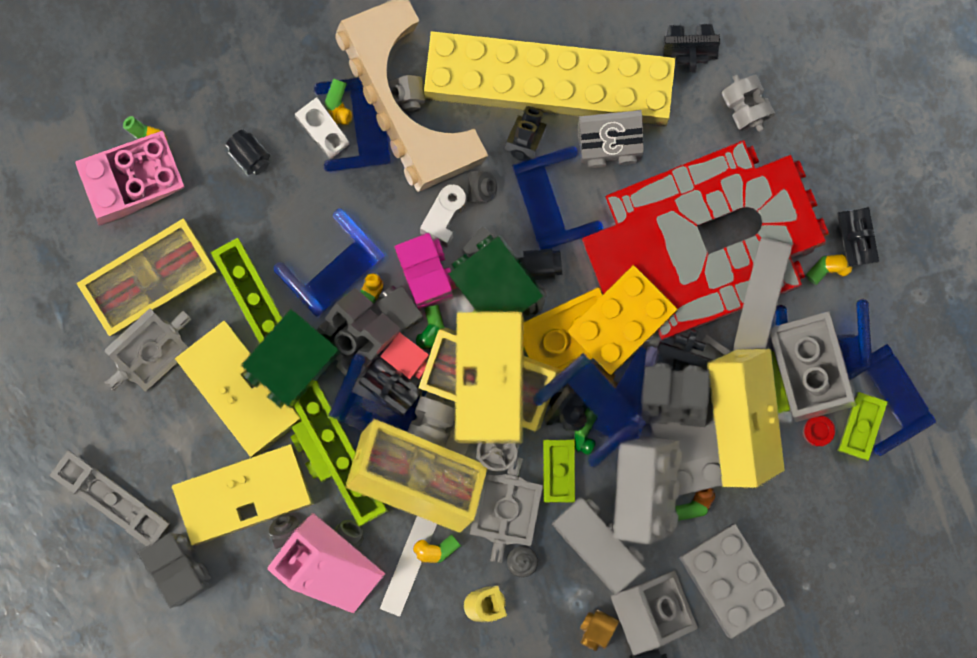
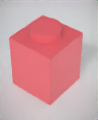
[380,332,429,382]

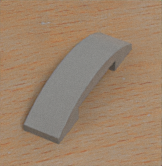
[733,237,792,351]
[49,450,169,546]

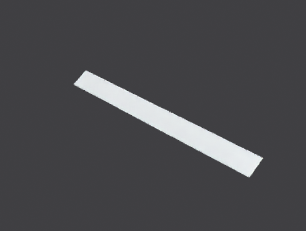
[380,421,470,617]

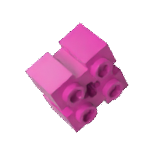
[394,233,456,311]

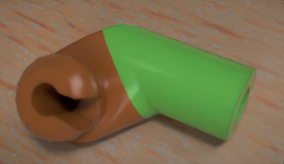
[675,488,715,521]

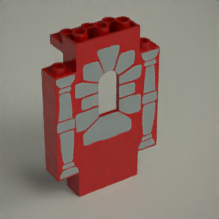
[582,140,829,341]

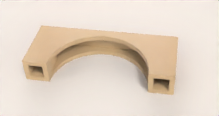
[336,0,488,192]

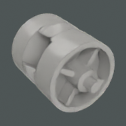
[721,74,775,132]
[407,396,456,447]
[477,443,520,471]

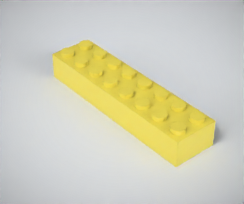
[424,31,675,126]

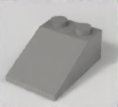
[770,311,856,422]
[650,397,723,495]

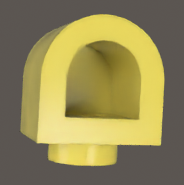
[464,586,507,622]

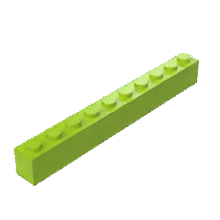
[211,238,389,527]

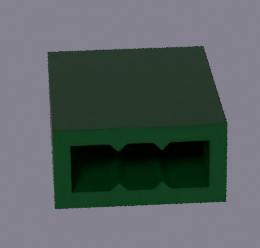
[448,234,545,313]
[240,309,341,409]

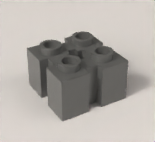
[317,288,401,383]
[642,364,710,427]
[137,533,211,608]

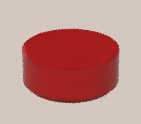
[803,415,835,447]

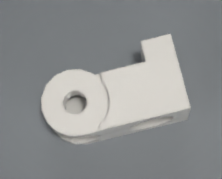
[295,97,350,159]
[420,184,466,247]

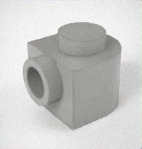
[388,75,425,112]

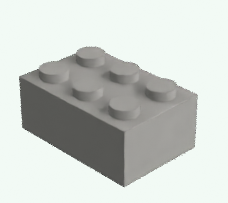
[614,436,682,544]
[551,498,645,595]
[679,524,785,638]

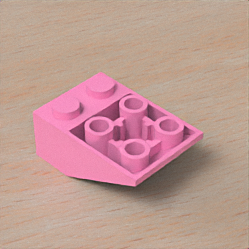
[75,130,185,226]
[267,513,385,613]

